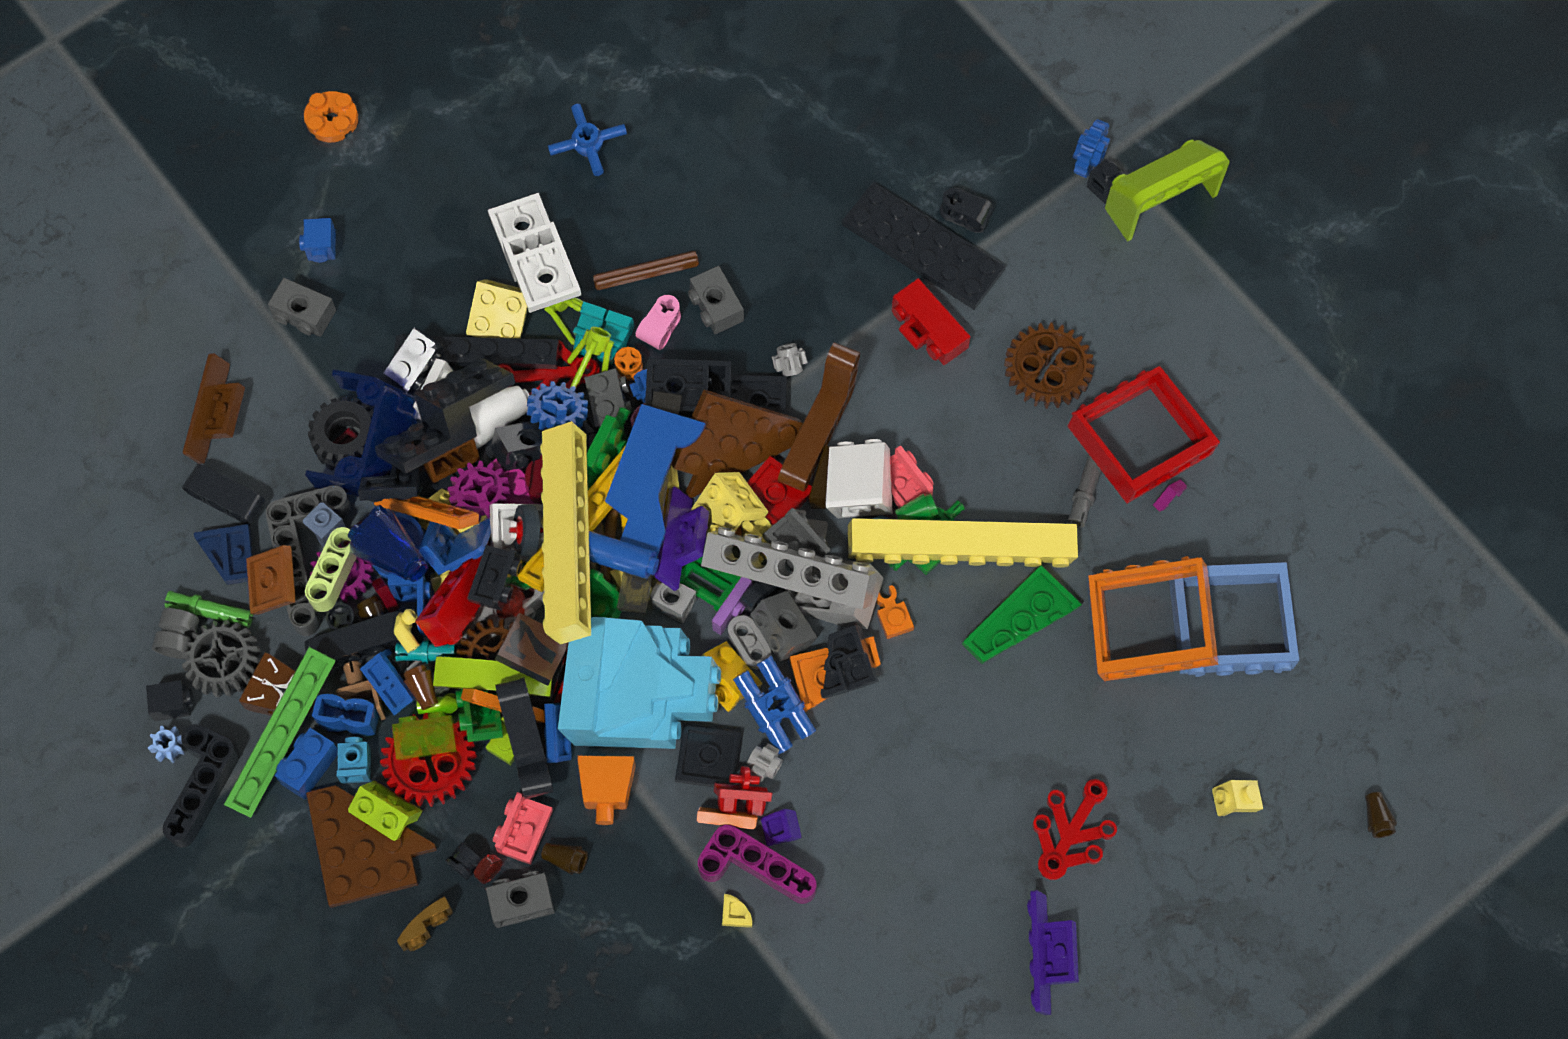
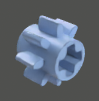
[148,726,185,763]

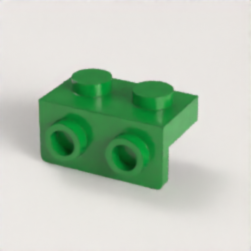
[455,689,503,742]

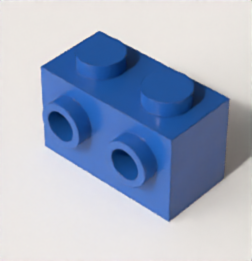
[274,728,338,800]

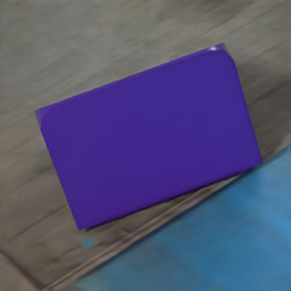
[760,809,802,846]

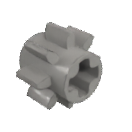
[772,343,808,376]
[747,743,783,782]

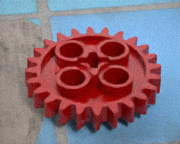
[380,712,477,807]

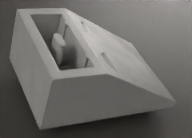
[784,560,883,629]

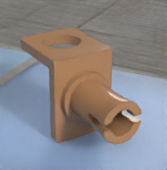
[336,661,386,720]

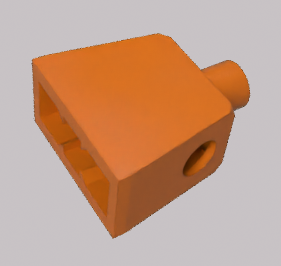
[578,756,635,825]

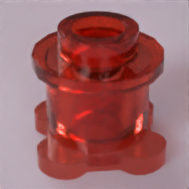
[496,585,525,619]

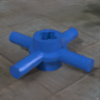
[548,104,627,176]

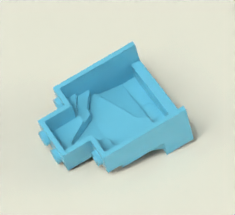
[558,617,721,749]

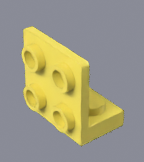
[466,279,527,339]
[691,472,768,538]

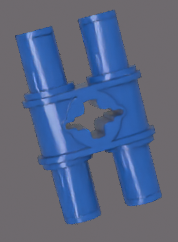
[733,656,816,754]

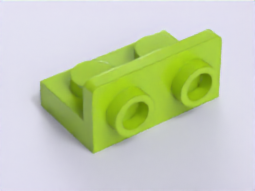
[348,780,423,841]

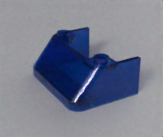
[305,369,418,496]

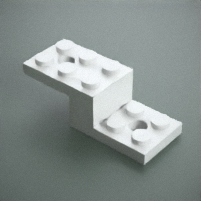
[488,193,581,313]

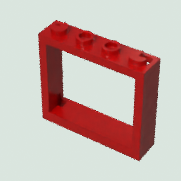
[1067,366,1220,504]

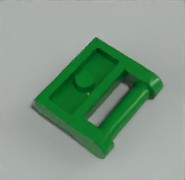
[680,545,741,612]

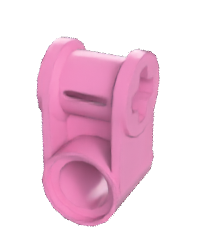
[636,295,681,350]

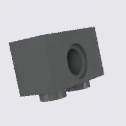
[688,266,744,334]
[268,278,336,337]
[750,591,817,662]
[486,871,555,928]

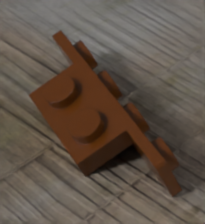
[183,353,245,464]

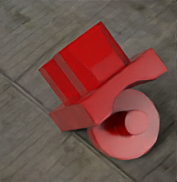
[714,766,772,816]

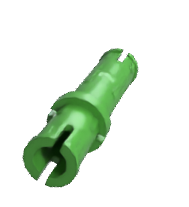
[165,590,254,628]

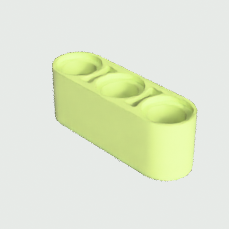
[305,527,359,612]

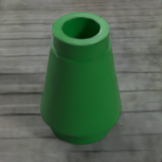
[895,493,939,520]

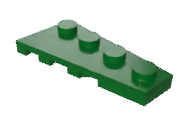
[962,565,1082,664]

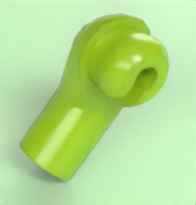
[416,693,458,714]

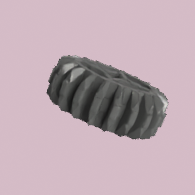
[182,620,261,698]

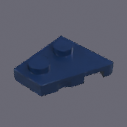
[194,524,253,585]

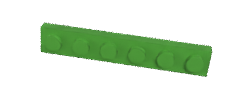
[224,647,336,818]

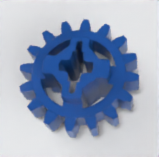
[1073,119,1110,178]
[527,381,588,430]

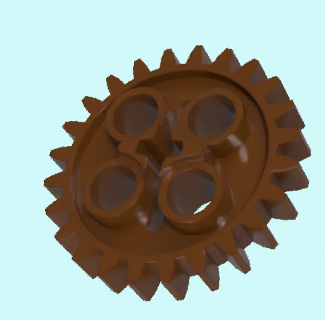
[1004,322,1094,409]

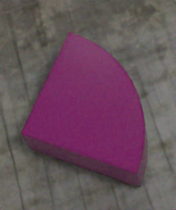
[1153,479,1187,512]

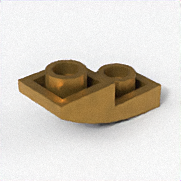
[397,897,453,951]

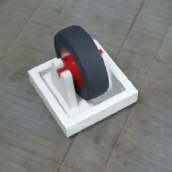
[490,504,544,562]

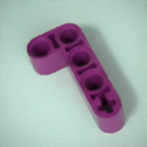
[698,825,817,904]

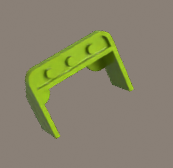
[1105,140,1230,242]

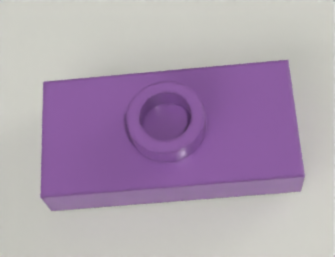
[712,577,752,635]

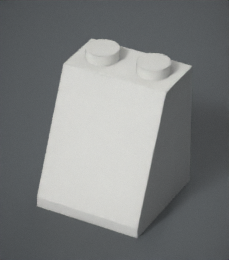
[826,439,893,518]

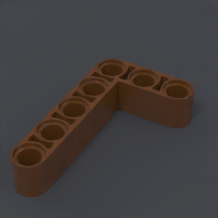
[778,342,861,492]

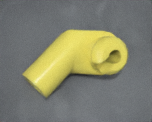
[394,609,420,654]

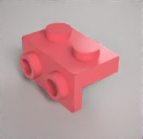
[890,446,934,508]
[493,792,553,865]

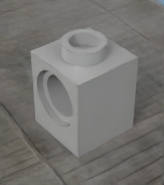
[650,582,697,624]

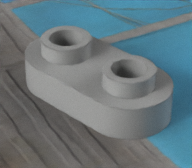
[728,615,771,670]

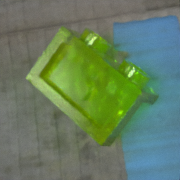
[392,712,457,760]

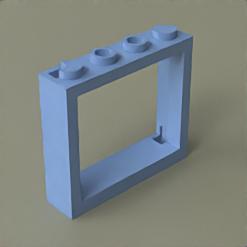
[1169,562,1299,677]

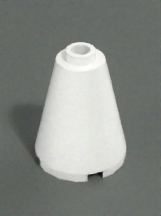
[469,386,529,449]

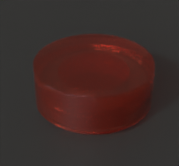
[474,854,503,884]

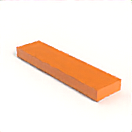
[374,496,479,529]

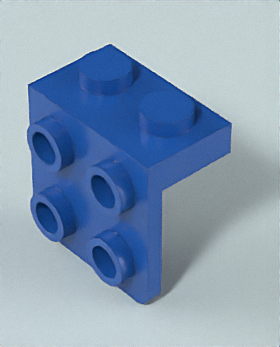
[418,518,491,575]
[388,570,435,643]

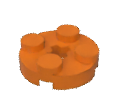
[304,91,358,142]

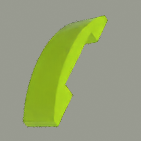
[433,657,552,697]

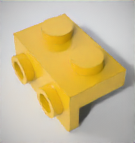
[702,641,763,712]

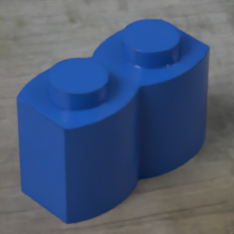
[312,694,379,736]

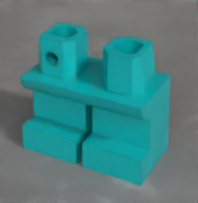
[573,301,635,365]

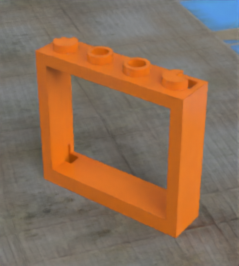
[1088,556,1218,681]

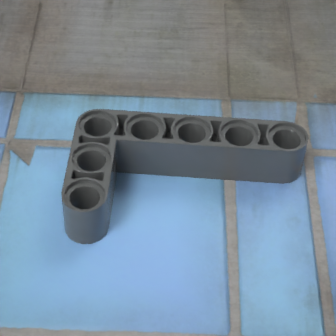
[266,485,351,636]

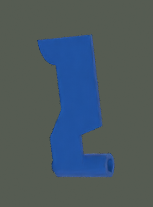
[589,404,706,579]

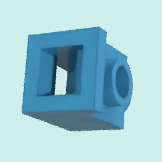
[337,737,371,784]

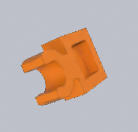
[876,585,914,639]

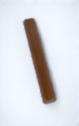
[593,251,699,290]

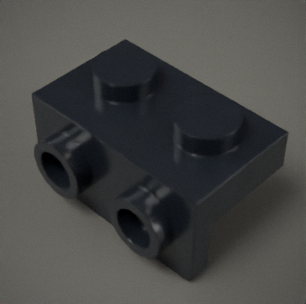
[467,545,522,611]

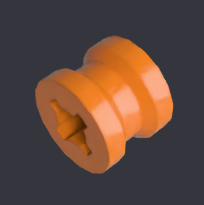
[614,347,643,381]

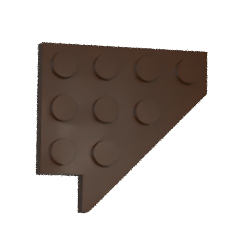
[670,390,803,498]
[306,785,437,908]

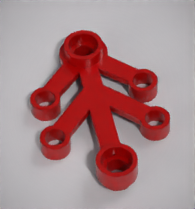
[498,340,600,395]
[1032,779,1117,880]

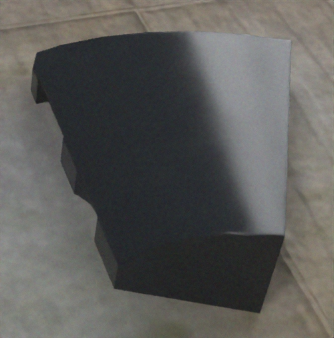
[820,625,879,699]

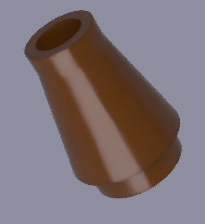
[404,664,438,710]

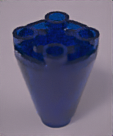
[348,505,428,582]

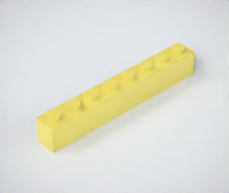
[540,421,591,645]
[848,519,1078,568]

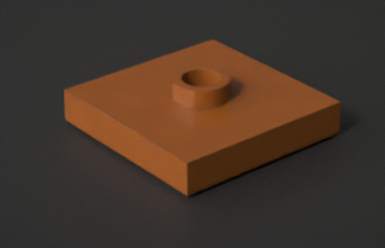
[246,545,295,615]

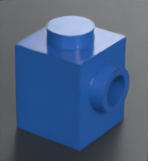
[299,218,336,262]

